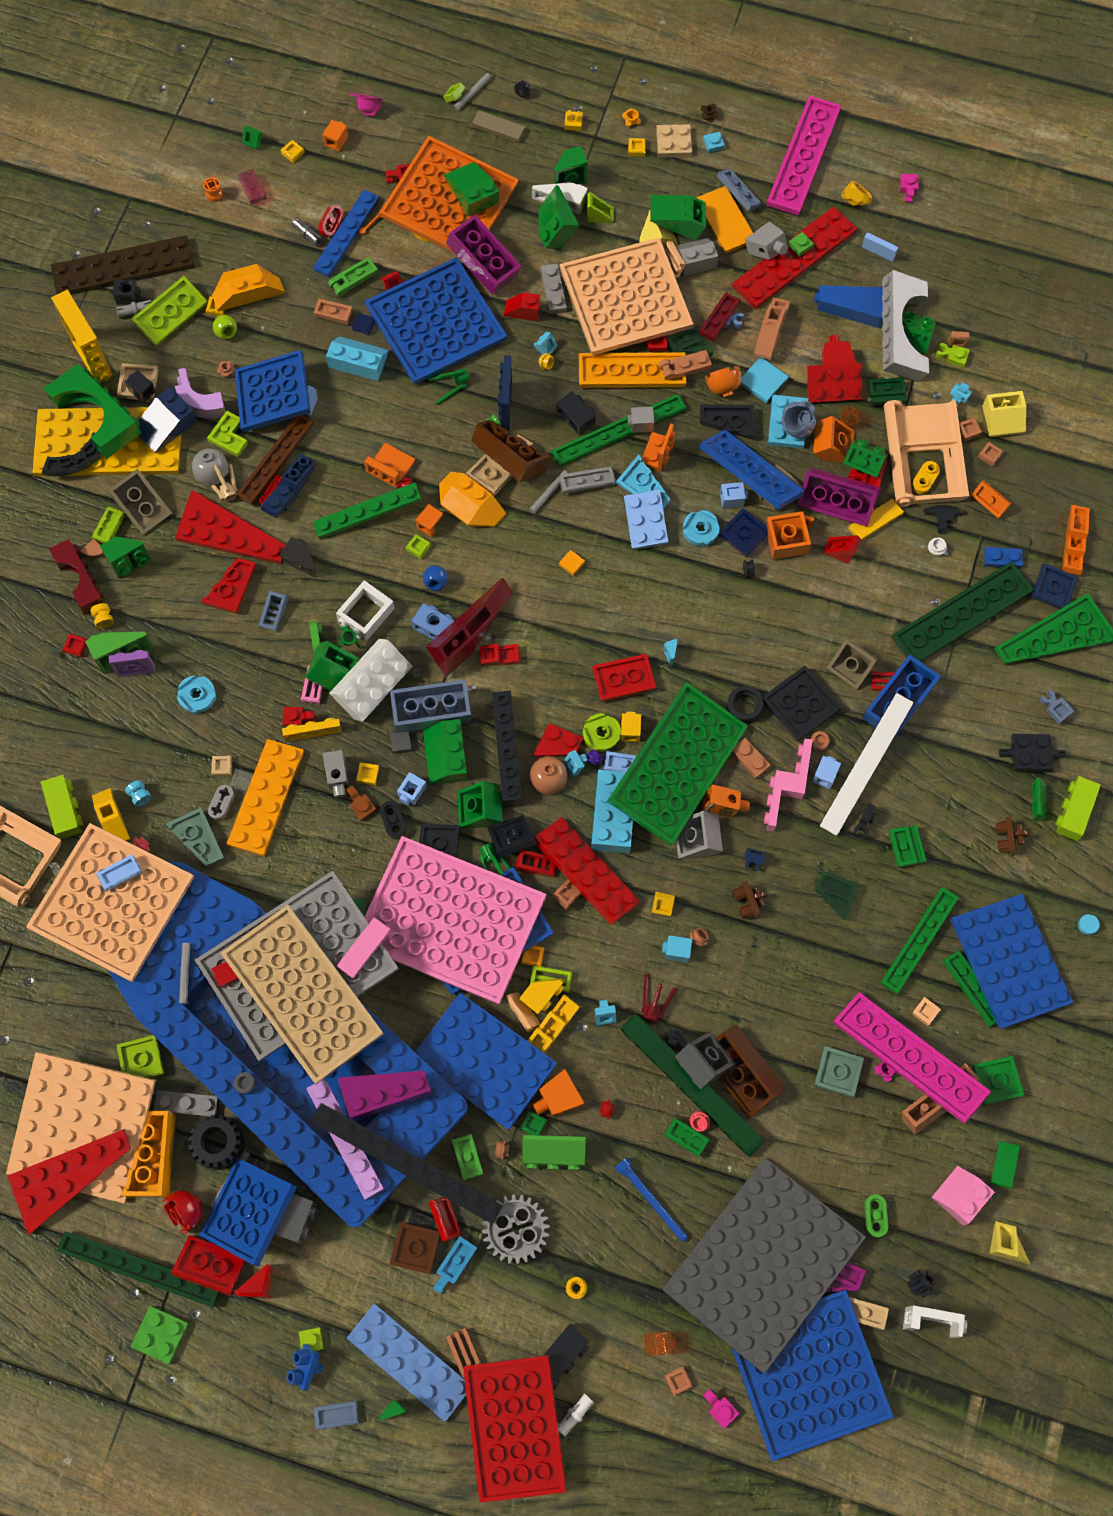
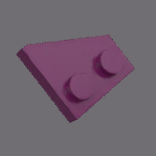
[826,1262,866,1292]

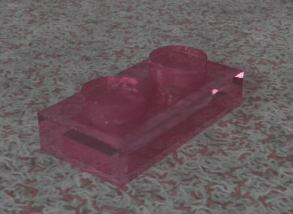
[238,169,267,205]

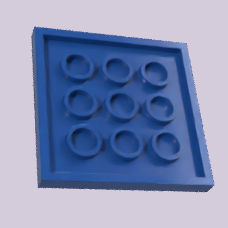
[235,350,311,432]
[199,1158,297,1267]

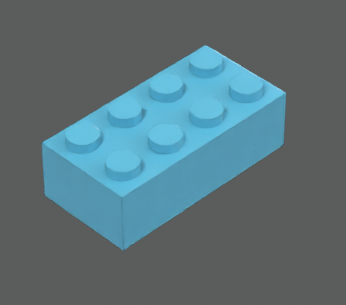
[591,770,633,854]

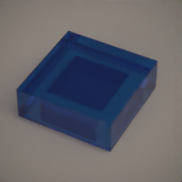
[352,313,375,335]

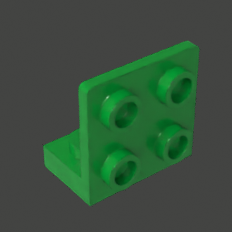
[902,312,936,355]
[843,438,889,478]

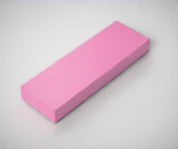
[337,918,391,979]

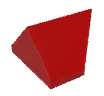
[234,1264,273,1299]

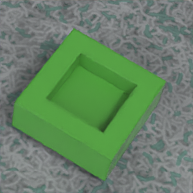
[788,232,813,257]

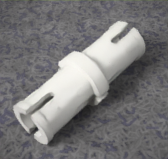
[558,1394,594,1437]

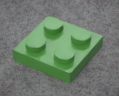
[130,1306,189,1364]

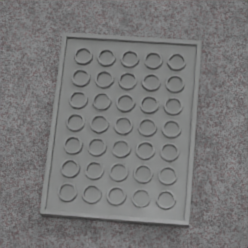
[195,871,399,1062]

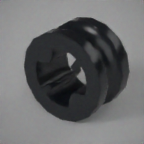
[743,559,755,577]

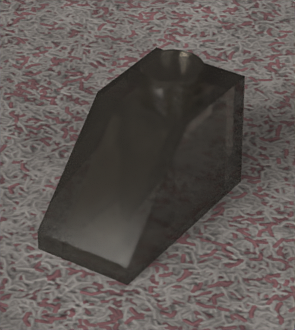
[280,537,317,577]

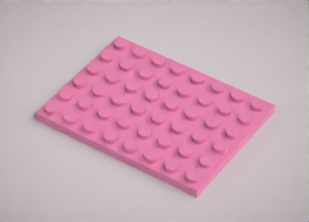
[364,836,547,1005]

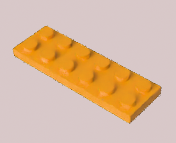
[579,352,686,388]
[227,739,304,857]

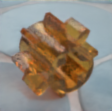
[839,405,862,427]

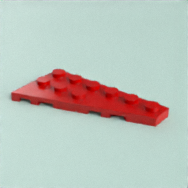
[7,1129,132,1235]

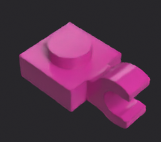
[900,174,918,202]
[703,1389,739,1429]

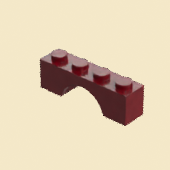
[49,539,104,615]

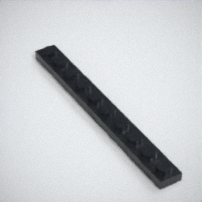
[310,1103,503,1224]

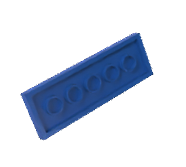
[700,430,804,510]

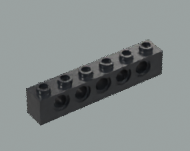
[492,691,522,808]

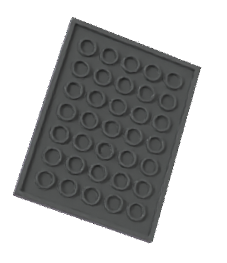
[662,1158,866,1374]

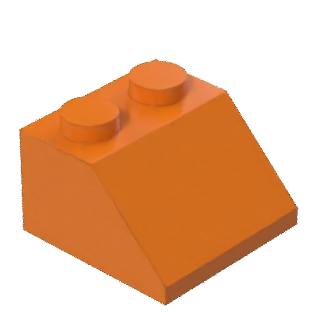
[813,416,854,463]
[767,511,811,560]

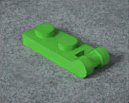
[328,257,378,297]

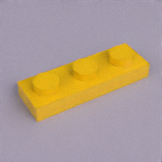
[282,718,342,742]

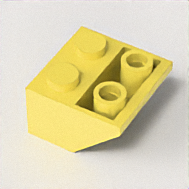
[982,391,1026,437]

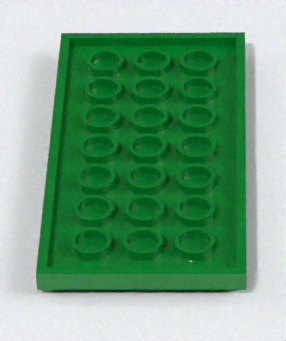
[607,682,748,846]

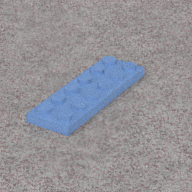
[347,1304,466,1422]

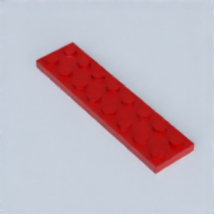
[732,206,857,309]

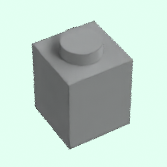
[627,407,654,433]

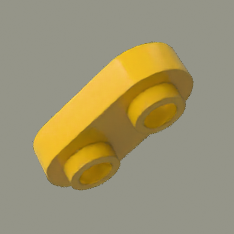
[912,461,940,494]

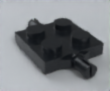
[999,733,1066,772]

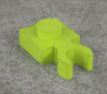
[936,343,970,368]

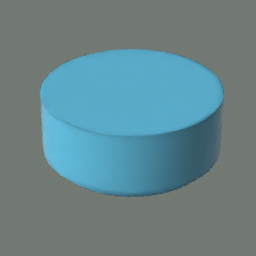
[1078,914,1099,935]

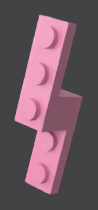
[764,739,812,832]

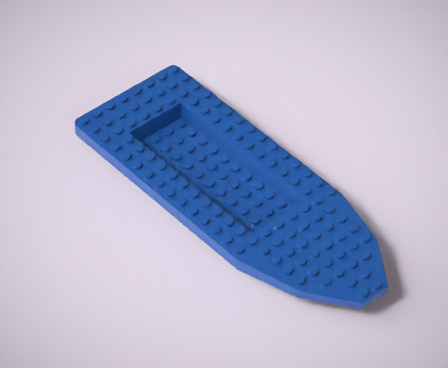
[108,860,468,1228]

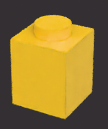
[621,712,641,742]

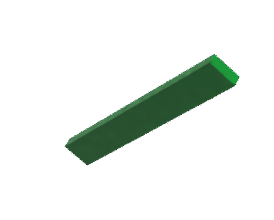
[551,393,687,468]

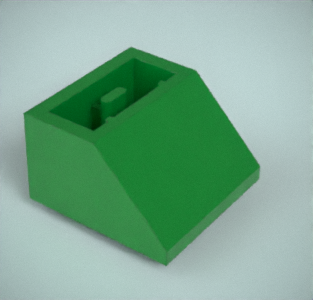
[100,537,151,578]
[305,641,359,691]

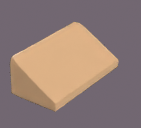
[506,992,540,1033]

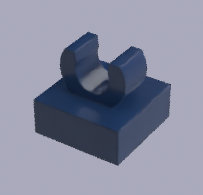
[744,848,766,871]

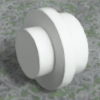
[928,538,947,556]

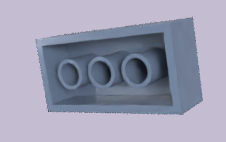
[390,679,472,733]

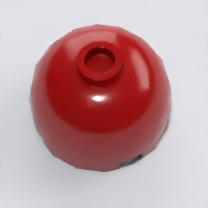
[162,1190,202,1234]

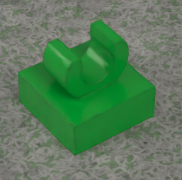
[242,125,263,149]

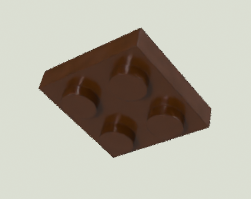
[389,1222,440,1275]

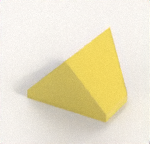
[639,211,678,248]
[989,1222,1031,1265]

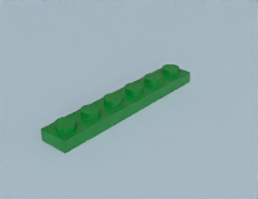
[313,483,422,539]
[880,887,959,995]

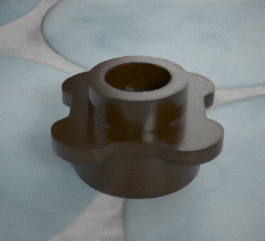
[700,104,719,121]

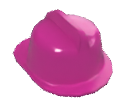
[349,92,385,116]

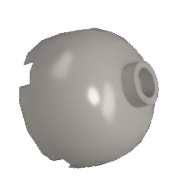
[192,448,229,486]

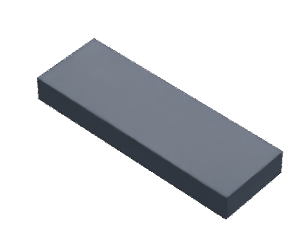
[717,169,762,211]

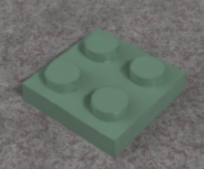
[814,1046,864,1098]

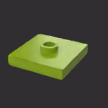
[116,1035,165,1079]

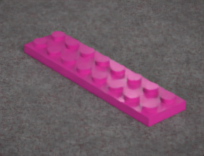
[766,95,841,216]
[834,992,991,1124]

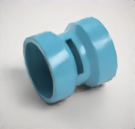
[125,780,152,807]

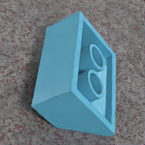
[326,336,390,381]

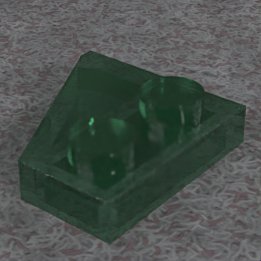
[667,325,713,356]
[814,870,859,920]

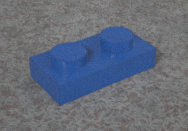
[984,547,1023,569]

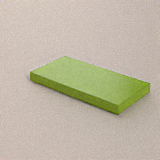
[131,276,208,347]

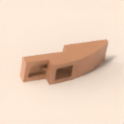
[754,298,790,360]

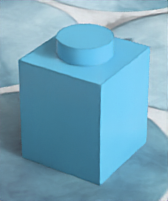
[662,935,692,963]

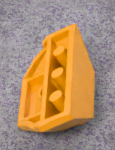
[212,264,285,311]
[439,472,506,527]

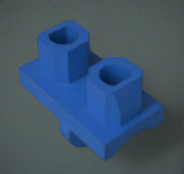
[286,1344,323,1391]

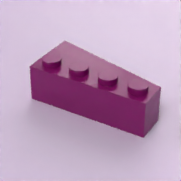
[338,1071,432,1121]

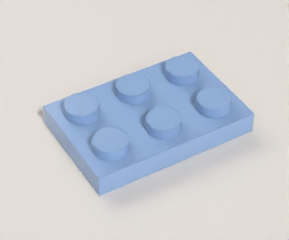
[624,490,669,550]

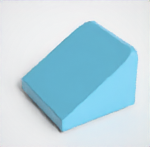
[663,639,678,666]

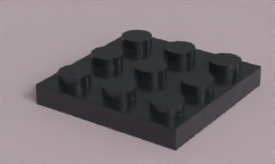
[762,666,842,742]

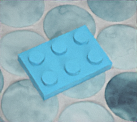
[768,395,808,449]

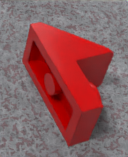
[823,535,862,563]

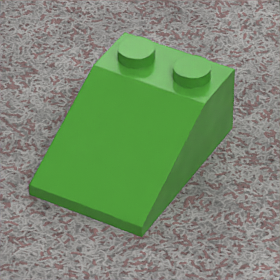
[85,632,154,674]

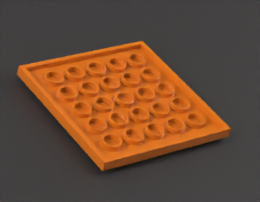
[379,136,519,253]

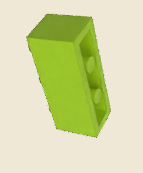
[41,775,83,840]
[1055,776,1101,841]

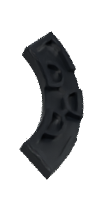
[42,432,102,476]

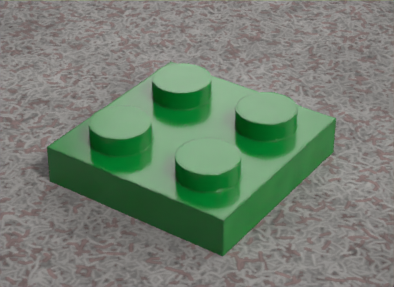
[972,1056,1025,1105]

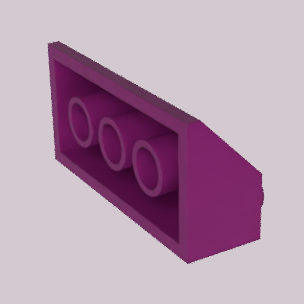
[797,467,881,526]

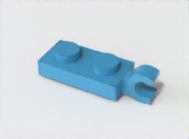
[433,1236,477,1295]

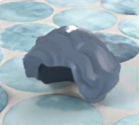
[781,401,816,438]

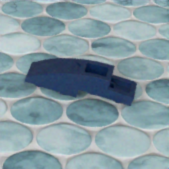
[261,454,316,518]

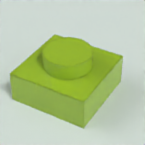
[443,83,465,102]
[299,1327,324,1351]

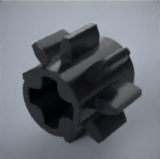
[908,1269,935,1298]

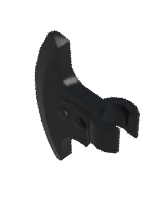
[923,505,966,534]

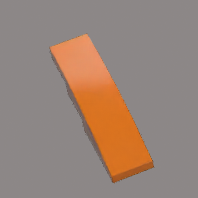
[1062,505,1090,575]

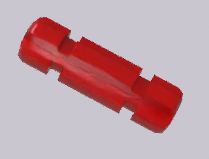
[259,475,281,505]

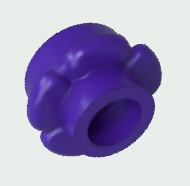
[586,749,604,766]

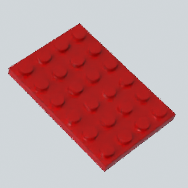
[463,1355,567,1503]

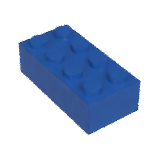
[862,654,941,741]

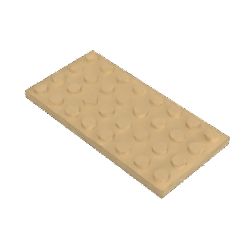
[221,905,384,1085]

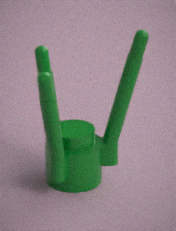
[429,368,470,405]
[337,625,361,649]
[479,843,512,875]

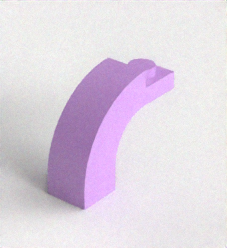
[175,368,226,419]

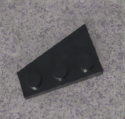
[700,404,755,440]

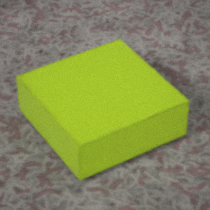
[405,534,431,559]

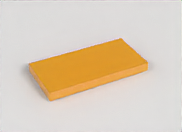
[696,186,753,254]

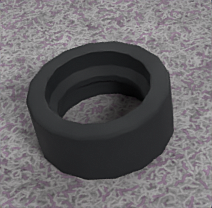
[726,686,764,724]

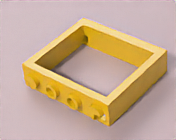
[51,290,113,383]

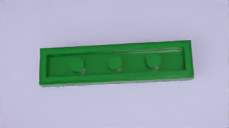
[942,950,996,1028]

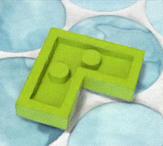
[207,411,248,457]

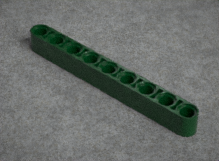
[620,1014,765,1158]

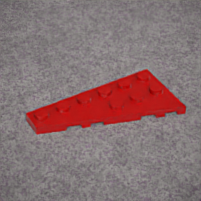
[175,490,287,565]

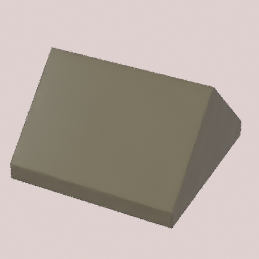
[827,638,878,690]

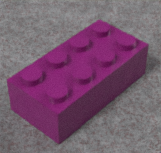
[446,215,521,295]

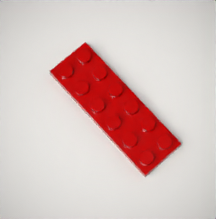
[534,817,640,925]

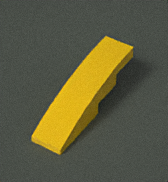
[528,995,581,1054]

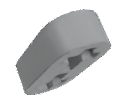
[208,785,235,821]

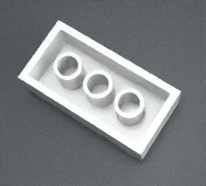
[329,639,413,721]

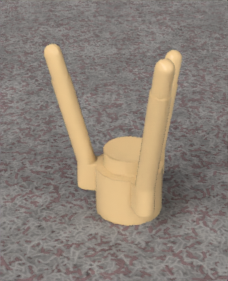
[211,464,239,502]

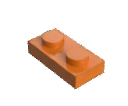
[971,480,1012,518]

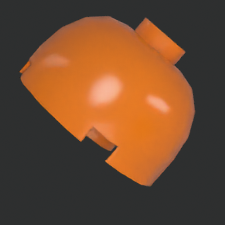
[705,366,741,398]

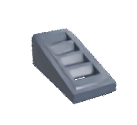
[258,591,289,632]

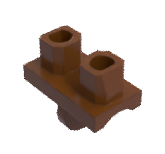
[995,816,1029,856]
[732,881,767,920]

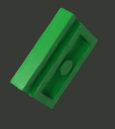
[888,824,926,868]

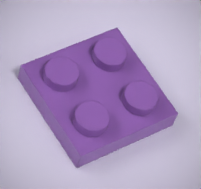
[109,650,155,677]

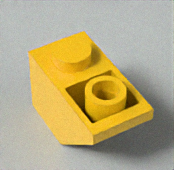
[519,978,564,1014]

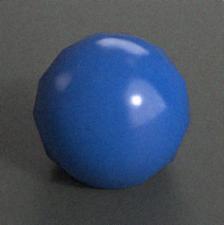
[423,565,448,591]

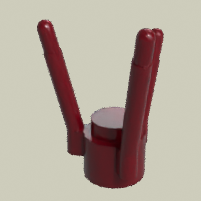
[641,973,677,1022]

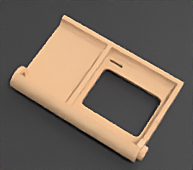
[884,400,969,507]
[0,806,61,907]

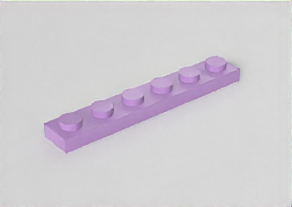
[306,1079,384,1200]

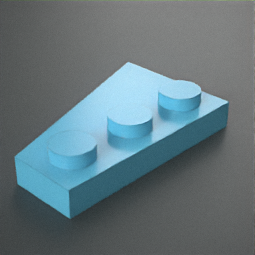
[616,454,670,510]

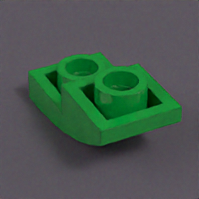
[991,1141,1020,1189]

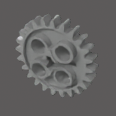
[482,1194,550,1265]

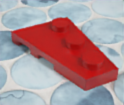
[201,558,256,614]

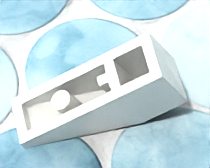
[532,183,587,215]

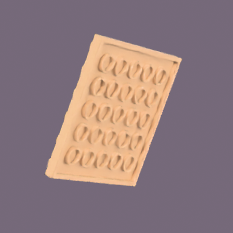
[560,238,693,356]
[26,823,194,983]
[6,1051,156,1204]

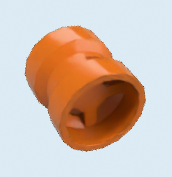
[203,177,223,202]

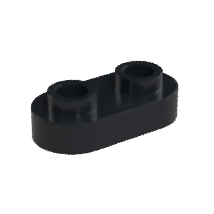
[380,801,406,839]

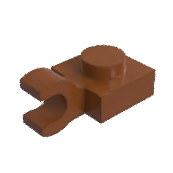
[346,785,377,821]

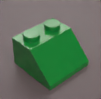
[554,146,588,185]
[457,781,503,828]

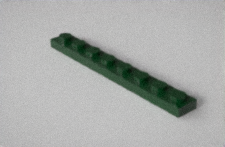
[56,1231,220,1308]

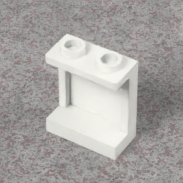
[903,1306,967,1338]

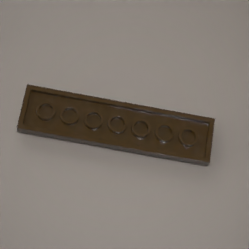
[50,235,195,295]

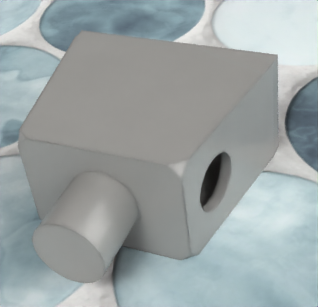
[745,222,788,260]
[323,750,349,797]

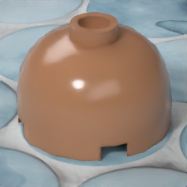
[529,756,568,796]

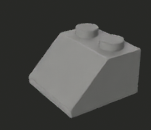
[675,238,718,276]
[676,811,723,859]

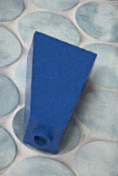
[814,285,883,328]

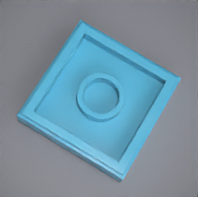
[741,357,789,403]

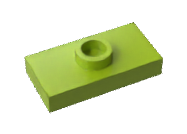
[92,506,126,544]

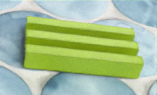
[530,966,572,993]

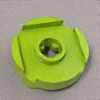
[583,713,621,752]

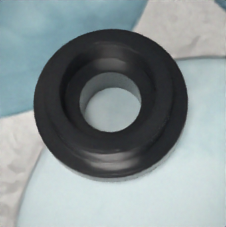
[514,81,531,98]

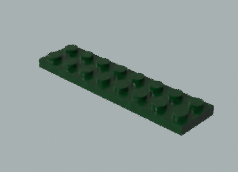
[891,561,1034,662]

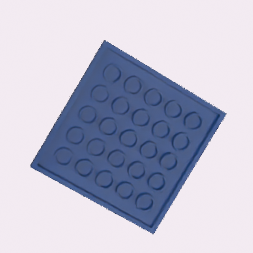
[364,257,507,385]
[732,1290,893,1461]

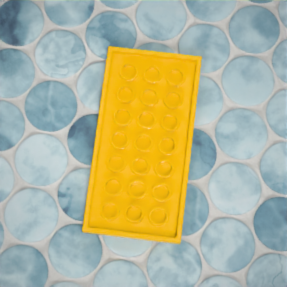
[33,407,181,476]

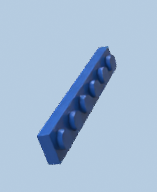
[313,190,380,278]

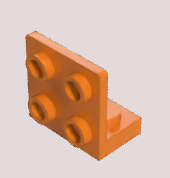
[642,423,676,472]
[364,443,415,488]

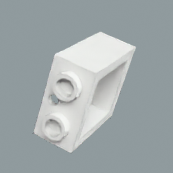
[336,580,395,641]

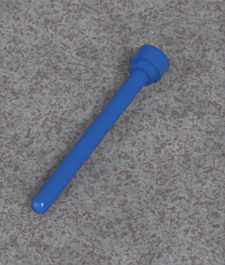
[615,1157,687,1242]

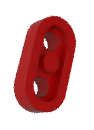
[318,205,344,237]

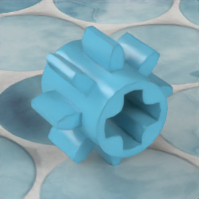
[950,382,972,405]

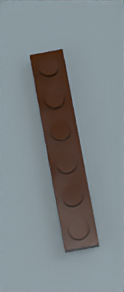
[236,415,314,506]

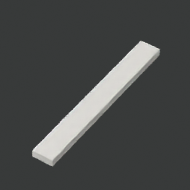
[820,693,914,836]

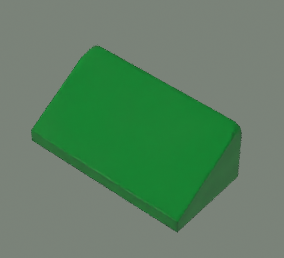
[1032,778,1047,821]
[379,1400,409,1420]

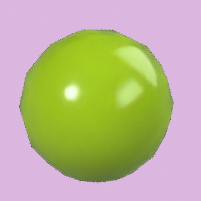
[212,314,237,340]

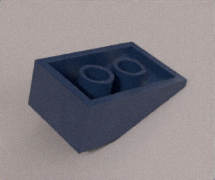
[138,387,197,454]

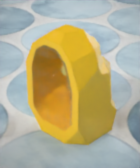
[841,181,872,206]

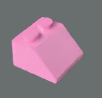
[931,1166,995,1226]

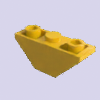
[92,788,131,841]

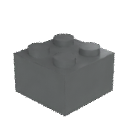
[675,1032,736,1089]
[275,1194,319,1246]

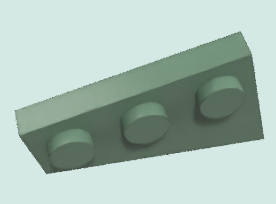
[166,808,225,868]

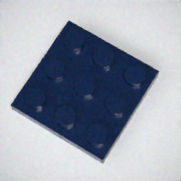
[498,355,512,431]

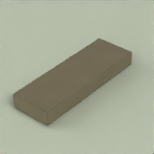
[472,110,525,143]

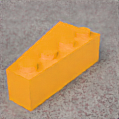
[121,1111,176,1198]

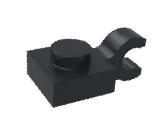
[853,803,876,840]
[665,1028,687,1049]

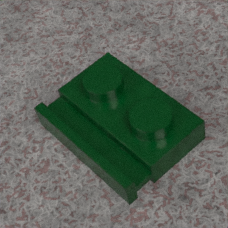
[868,377,908,406]

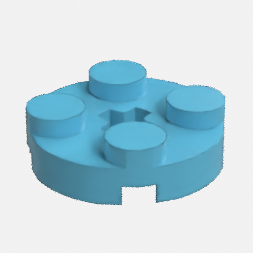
[683,510,720,548]
[177,676,216,714]

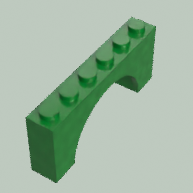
[43,364,142,459]

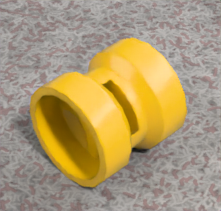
[90,603,114,629]

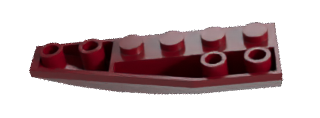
[426,578,513,677]

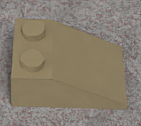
[108,468,172,535]

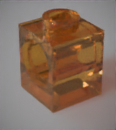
[644,1332,676,1356]

